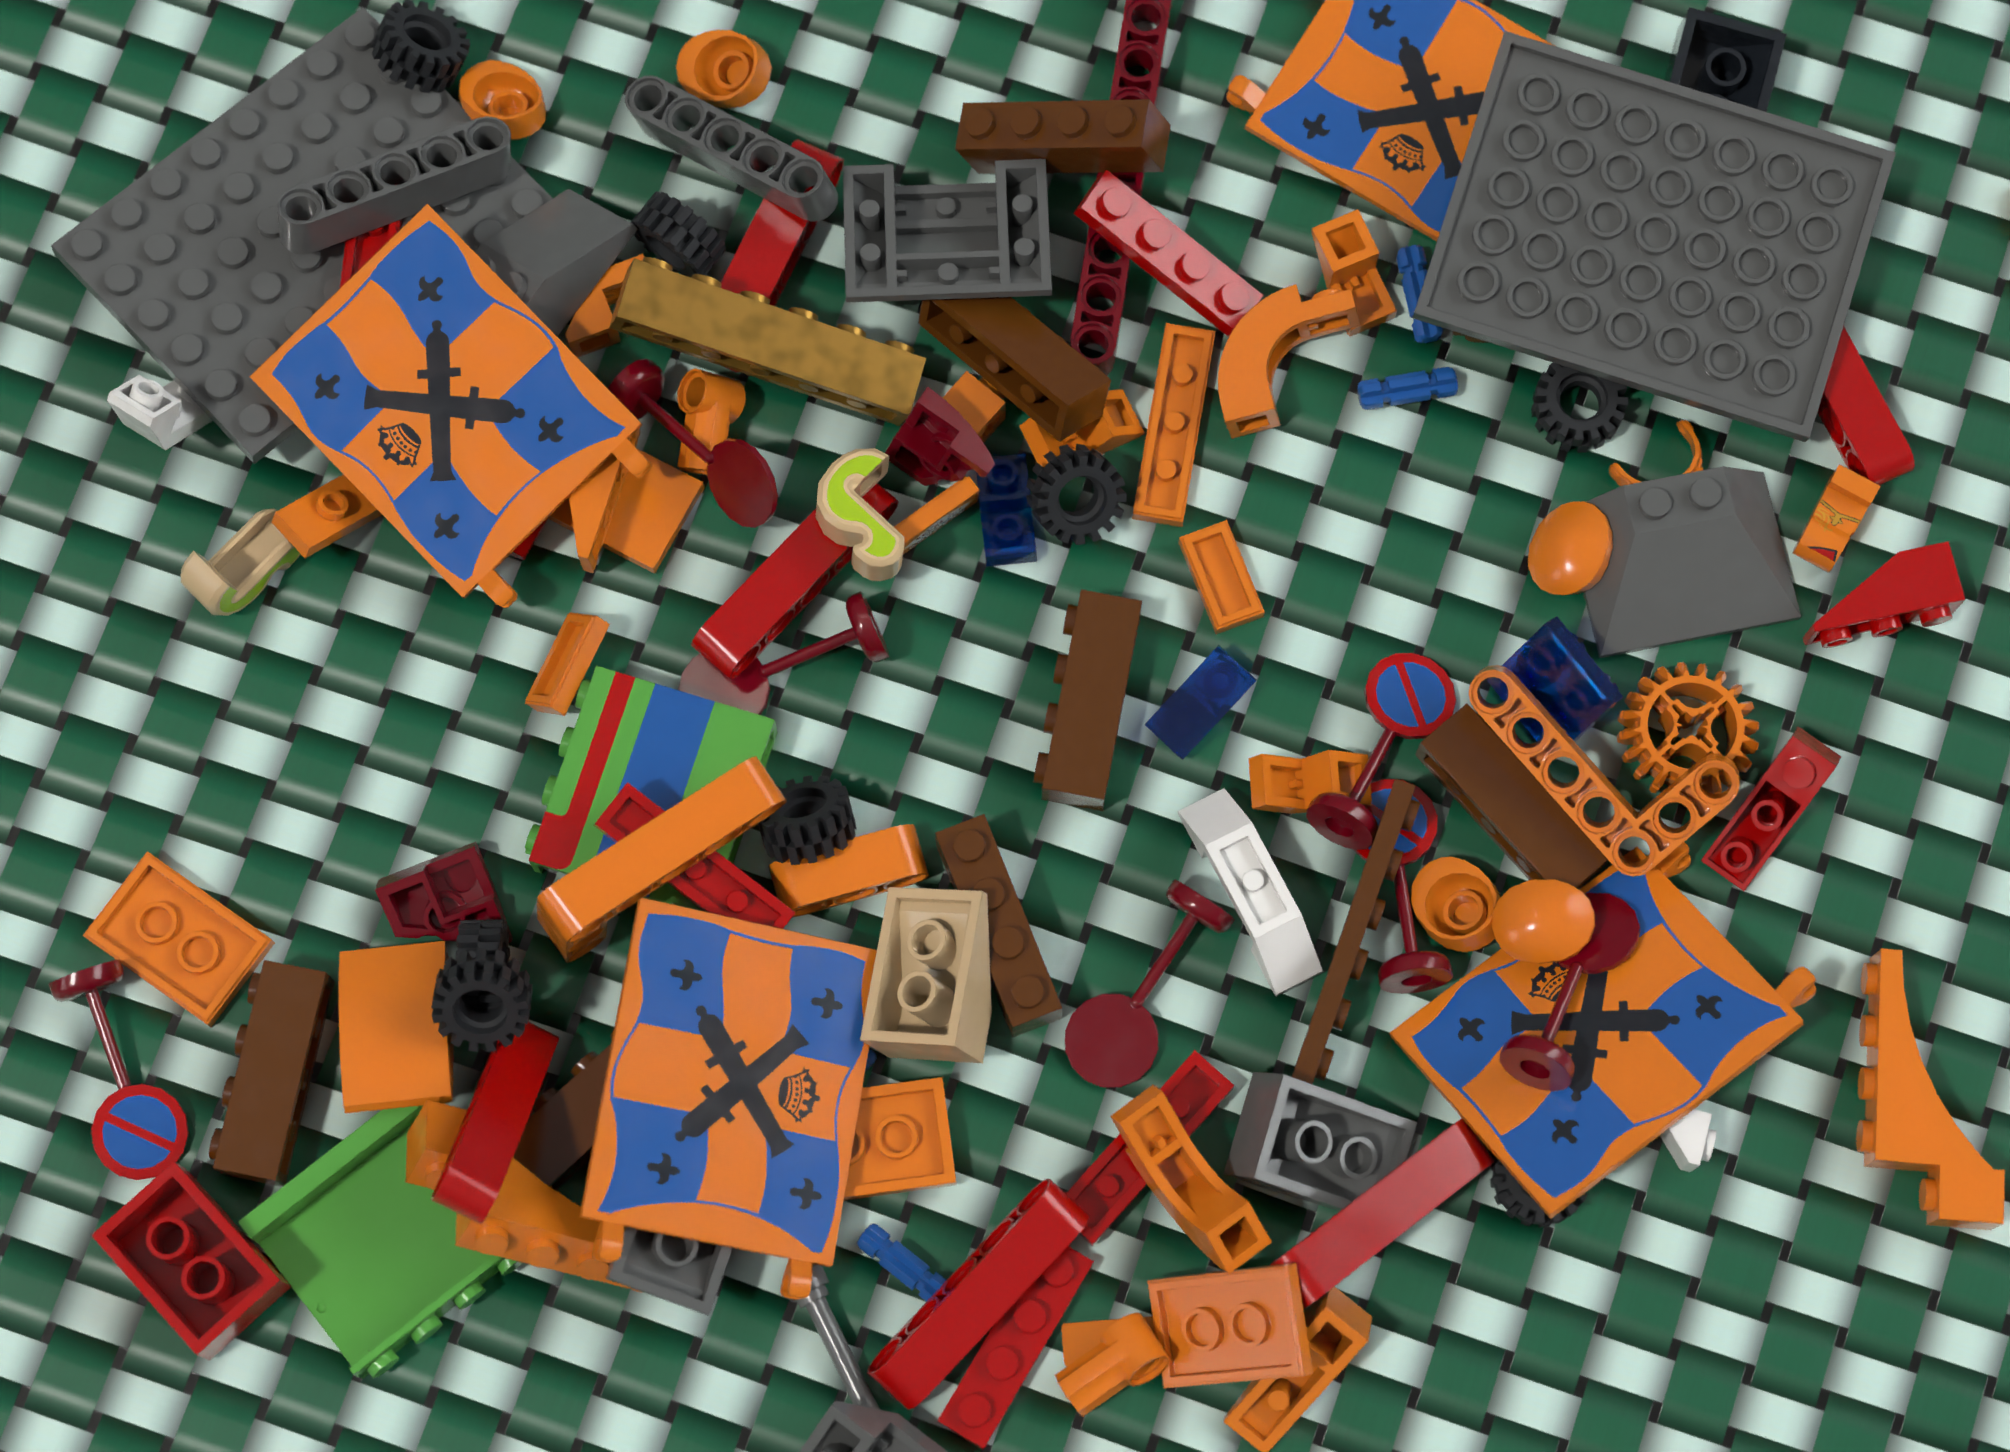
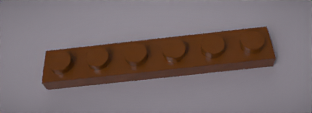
[1291,779,1421,1084]

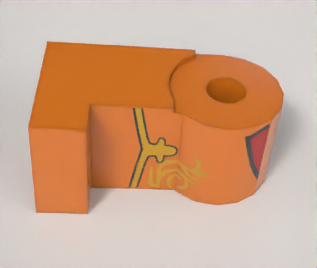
[1792,464,1881,573]

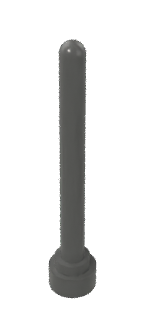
[790,1264,880,1410]

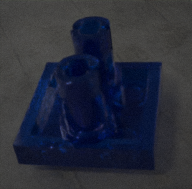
[1487,616,1624,742]

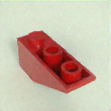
[1803,541,1966,648]
[1701,726,1841,891]

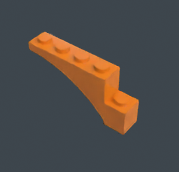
[1856,948,2005,1230]
[406,1099,641,1292]

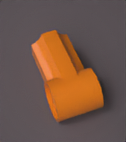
[677,368,746,475]
[1055,1313,1170,1417]

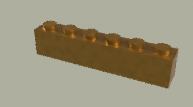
[609,257,926,426]

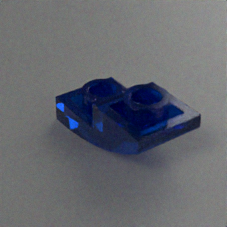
[976,454,1037,567]
[1144,645,1256,760]

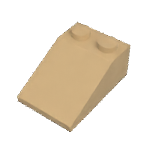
[860,887,992,1063]

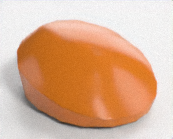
[676,30,771,108]
[459,60,546,139]
[1528,501,1613,595]
[1411,857,1500,952]
[1492,879,1595,963]

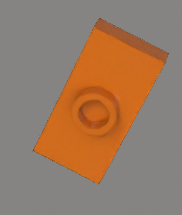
[272,474,381,558]

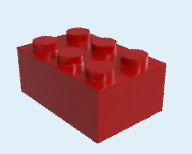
[91,1161,292,1361]

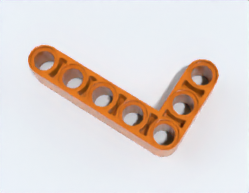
[1469,665,1740,876]
[537,756,787,963]

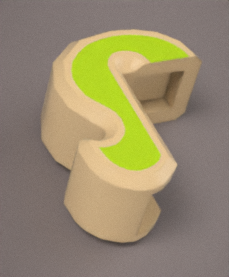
[816,448,904,581]
[181,509,300,616]

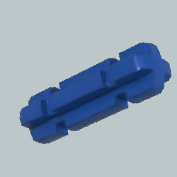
[1396,245,1443,343]
[1357,367,1458,410]
[857,1223,946,1302]

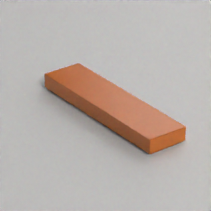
[1132,323,1216,527]

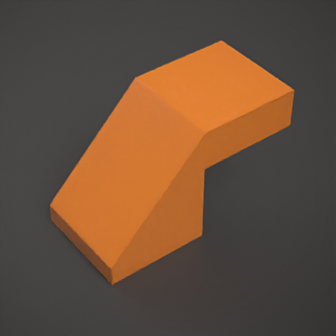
[1311,209,1397,337]
[565,254,644,358]
[1019,389,1145,467]
[1248,750,1372,814]

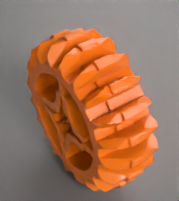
[1617,662,1759,794]

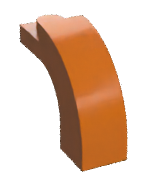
[1218,284,1360,439]
[1110,1085,1272,1274]

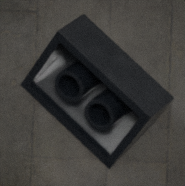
[1664,7,1787,112]

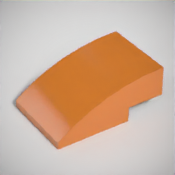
[339,941,454,1113]

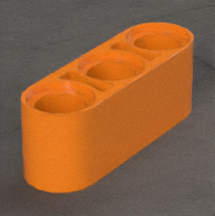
[769,824,929,917]

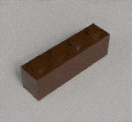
[955,99,1171,174]
[918,297,1111,442]
[1033,589,1142,811]
[1415,703,1608,889]
[935,814,1062,1038]
[209,960,335,1187]
[513,1031,614,1191]

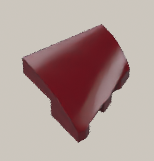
[885,387,995,486]
[375,842,513,943]

